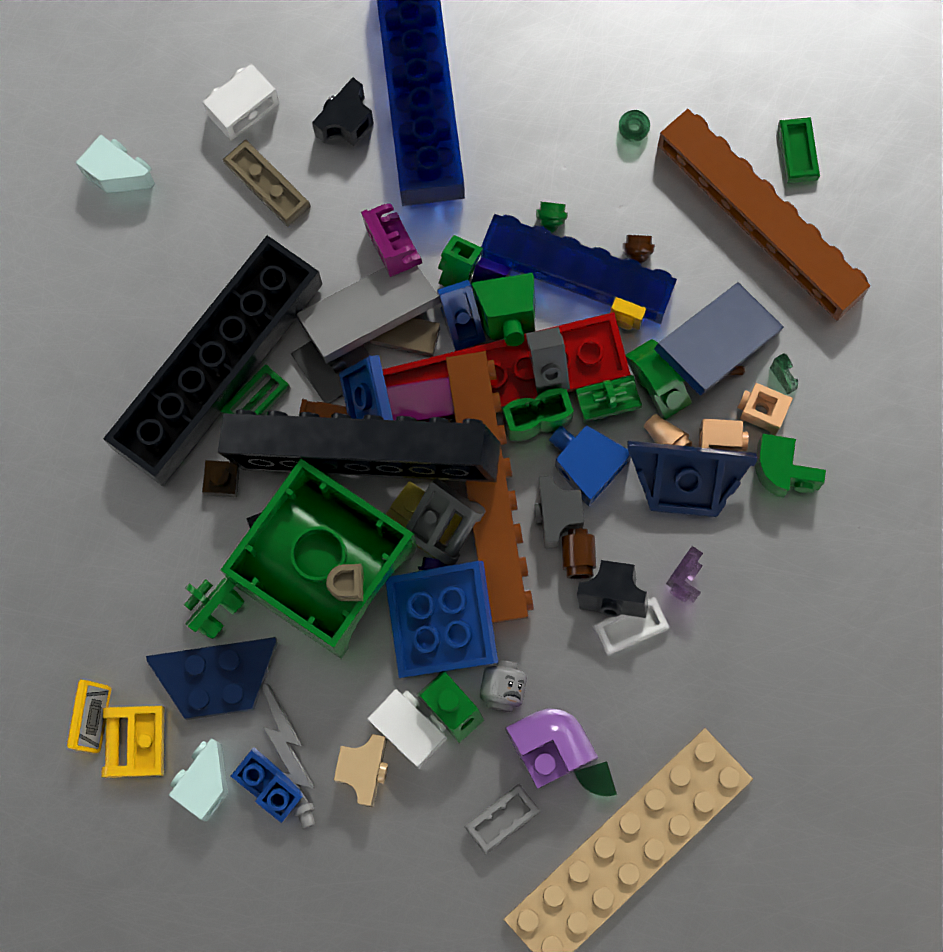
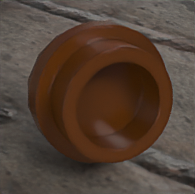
[622,235,655,268]

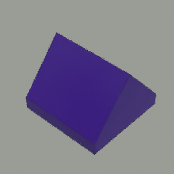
[471,257,512,288]

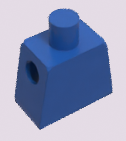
[549,426,631,506]

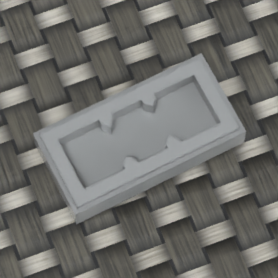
[464,784,540,855]

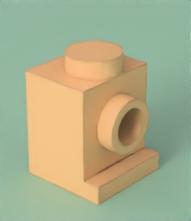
[737,383,793,436]
[699,419,748,452]

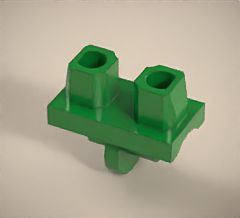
[576,375,642,423]
[184,578,245,639]

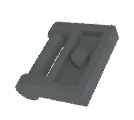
[406,478,486,566]

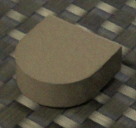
[326,564,363,601]

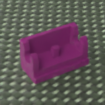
[361,203,422,277]
[386,377,455,420]

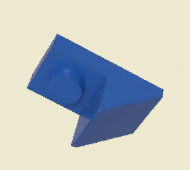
[437,280,486,351]

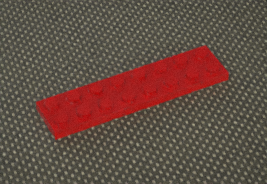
[382,312,631,422]

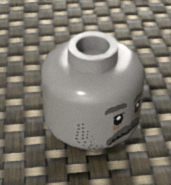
[480,660,527,712]

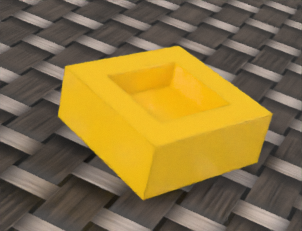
[610,297,646,330]

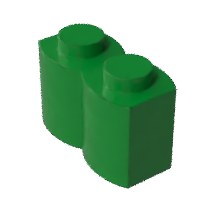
[503,388,574,442]

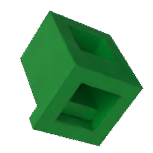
[438,235,483,287]

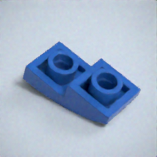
[230,748,303,823]

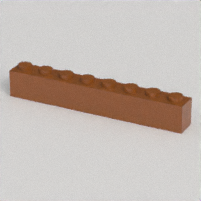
[657,109,871,321]
[446,351,534,624]

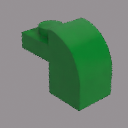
[626,339,692,420]
[755,434,826,498]

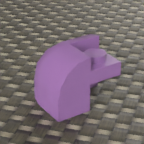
[505,708,598,789]

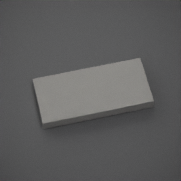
[296,266,441,364]

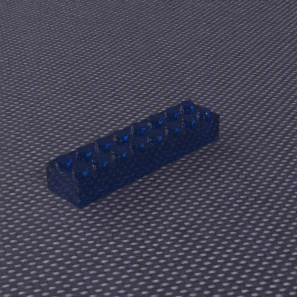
[377,0,465,206]

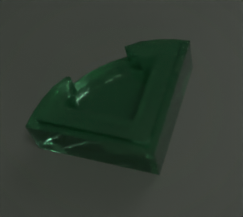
[770,353,798,394]
[574,761,617,797]

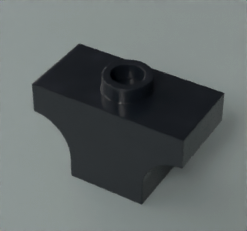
[312,77,374,146]
[577,560,648,618]

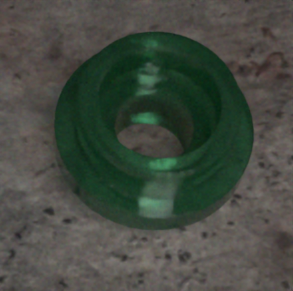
[618,110,650,141]

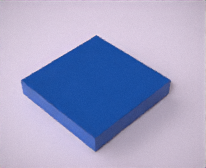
[339,355,393,420]

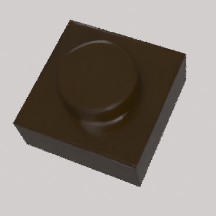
[202,460,240,497]

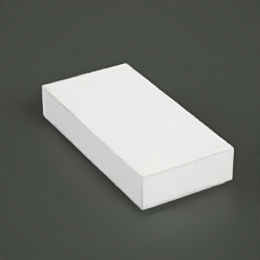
[593,597,669,656]

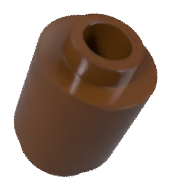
[561,528,597,579]

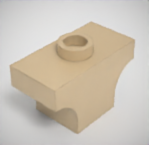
[334,734,388,807]

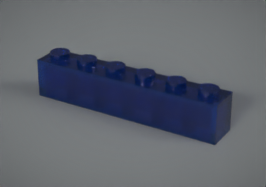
[481,214,677,324]

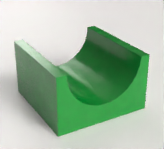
[220,458,418,659]

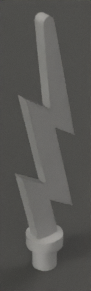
[262,684,315,829]

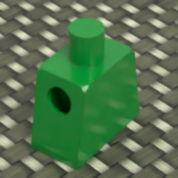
[472,273,536,346]
[416,672,485,743]

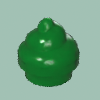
[536,201,568,235]

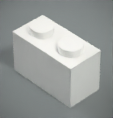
[203,63,279,141]
[367,689,447,769]

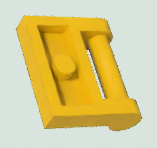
[101,706,165,778]

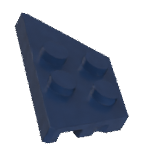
[627,441,757,517]
[146,637,278,720]

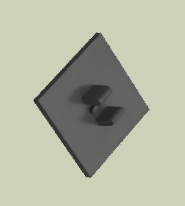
[291,341,370,404]

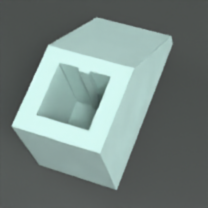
[76,134,155,193]
[169,738,228,821]

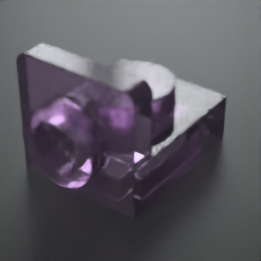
[666,546,703,603]

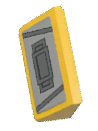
[67,679,111,753]

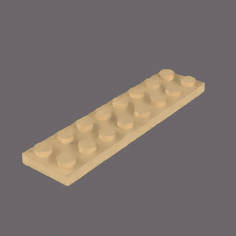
[503,728,753,952]

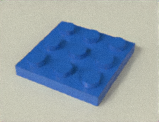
[385,561,498,678]

